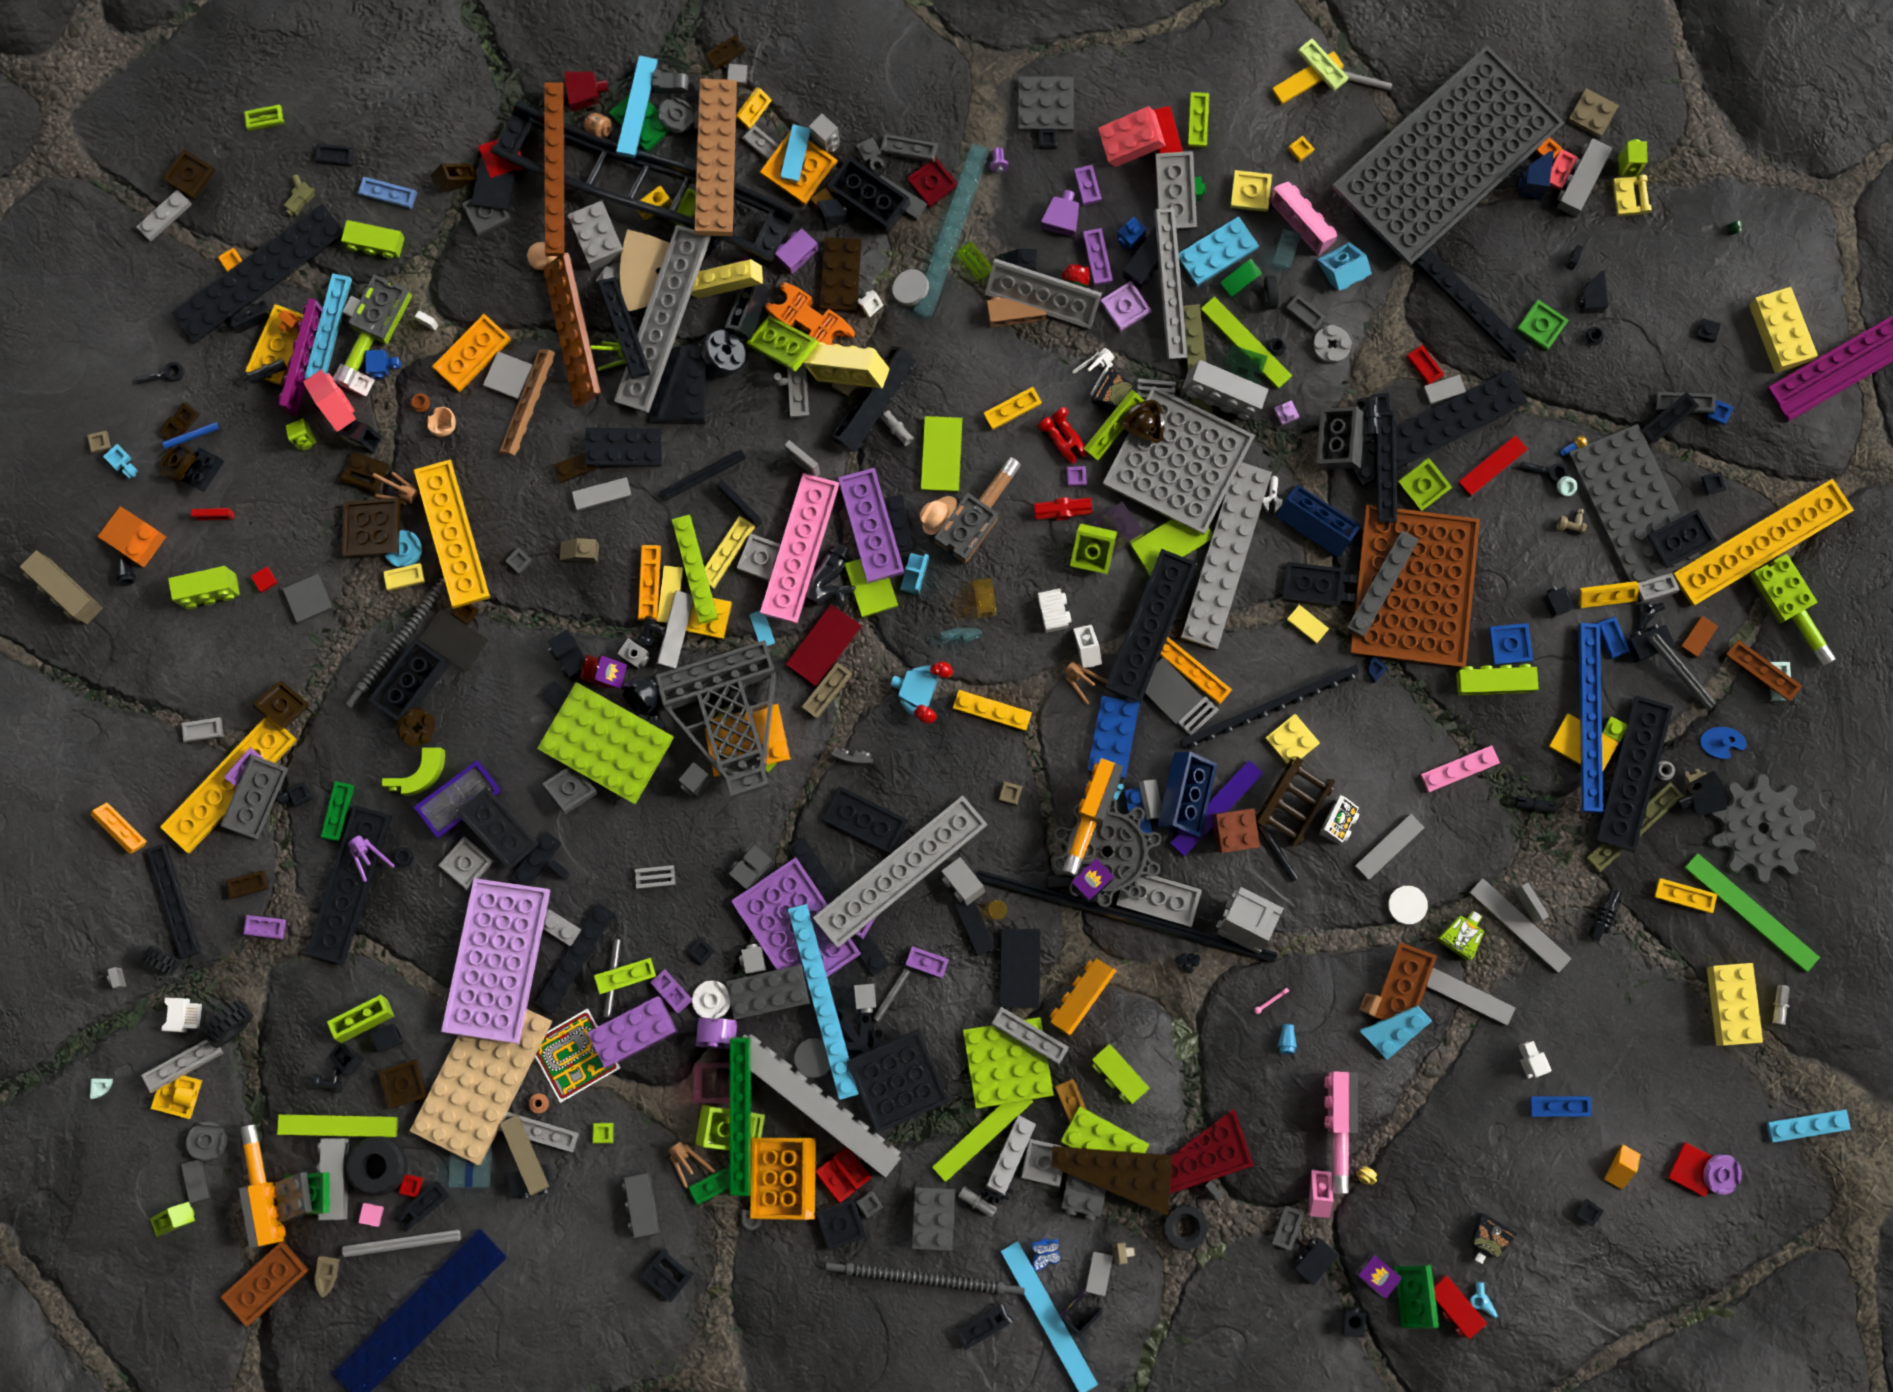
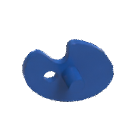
[1700,727,1746,759]

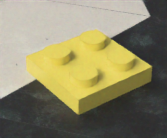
[1230,170,1272,212]
[1265,714,1320,764]

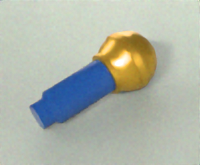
[1560,436,1587,456]

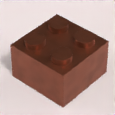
[1211,809,1260,853]

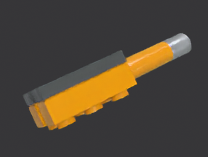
[1063,758,1123,876]
[239,1124,286,1248]

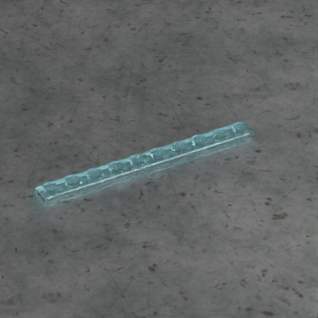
[914,143,990,318]

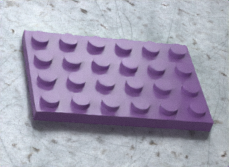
[731,857,861,990]

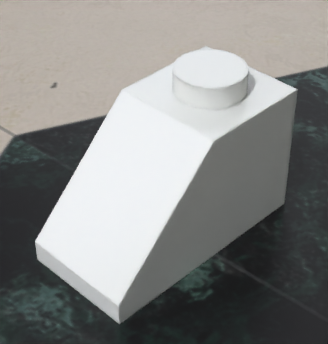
[1073,625,1102,668]

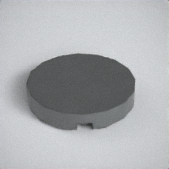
[658,98,695,133]
[794,1038,831,1078]
[186,1121,227,1162]

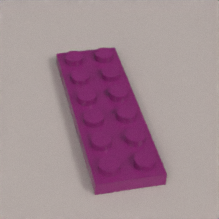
[278,298,323,417]

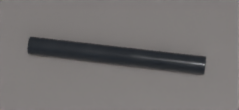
[1255,813,1299,882]

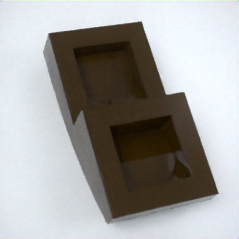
[159,402,200,440]

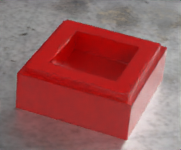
[251,566,278,593]
[399,1174,424,1197]

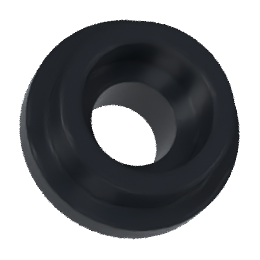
[1585,327,1604,346]
[1267,338,1286,357]

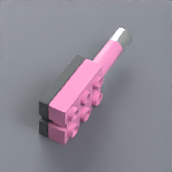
[1324,1072,1358,1194]

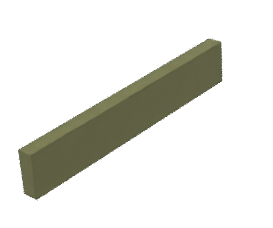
[1585,782,1684,873]

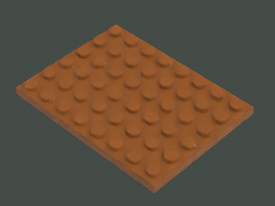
[1350,505,1480,668]

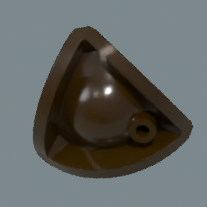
[1120,400,1164,443]

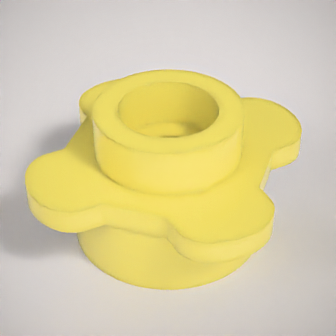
[1356,1166,1377,1185]

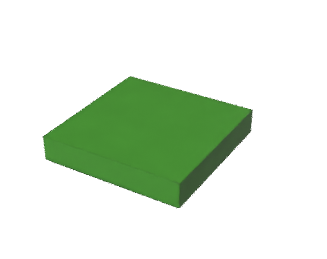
[1516,300,1569,351]

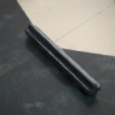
[660,450,745,501]

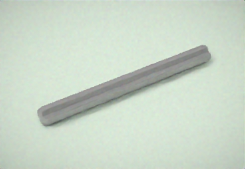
[342,1230,461,1257]

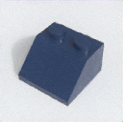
[1517,151,1554,200]

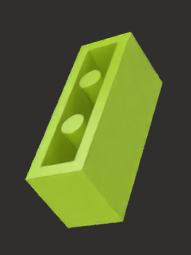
[341,220,405,259]
[327,995,395,1043]
[1091,1044,1150,1104]

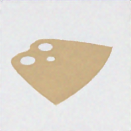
[620,230,670,311]

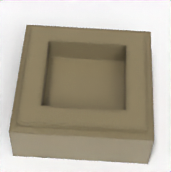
[87,431,111,454]
[999,781,1022,806]

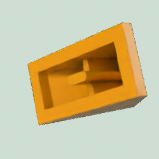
[1604,1144,1641,1189]

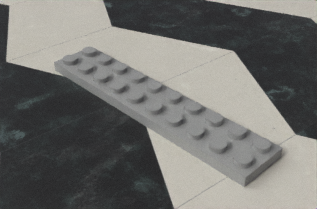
[614,225,711,413]
[1180,462,1272,650]
[813,796,988,949]

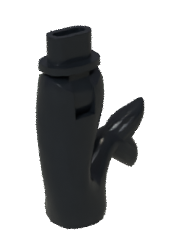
[805,542,856,608]

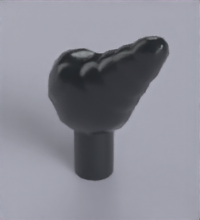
[1637,602,1665,631]

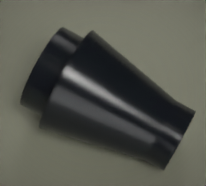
[116,556,136,586]

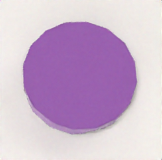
[1703,1154,1742,1195]

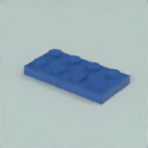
[1087,696,1140,779]

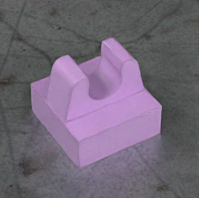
[1274,400,1299,426]

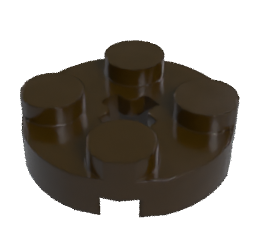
[159,443,196,481]
[396,707,435,746]

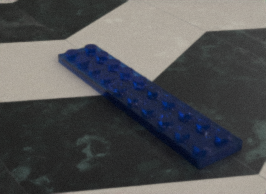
[333,1229,508,1392]

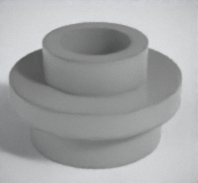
[1656,761,1675,780]

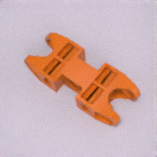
[764,282,855,345]

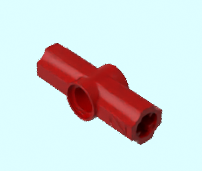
[1034,497,1092,521]

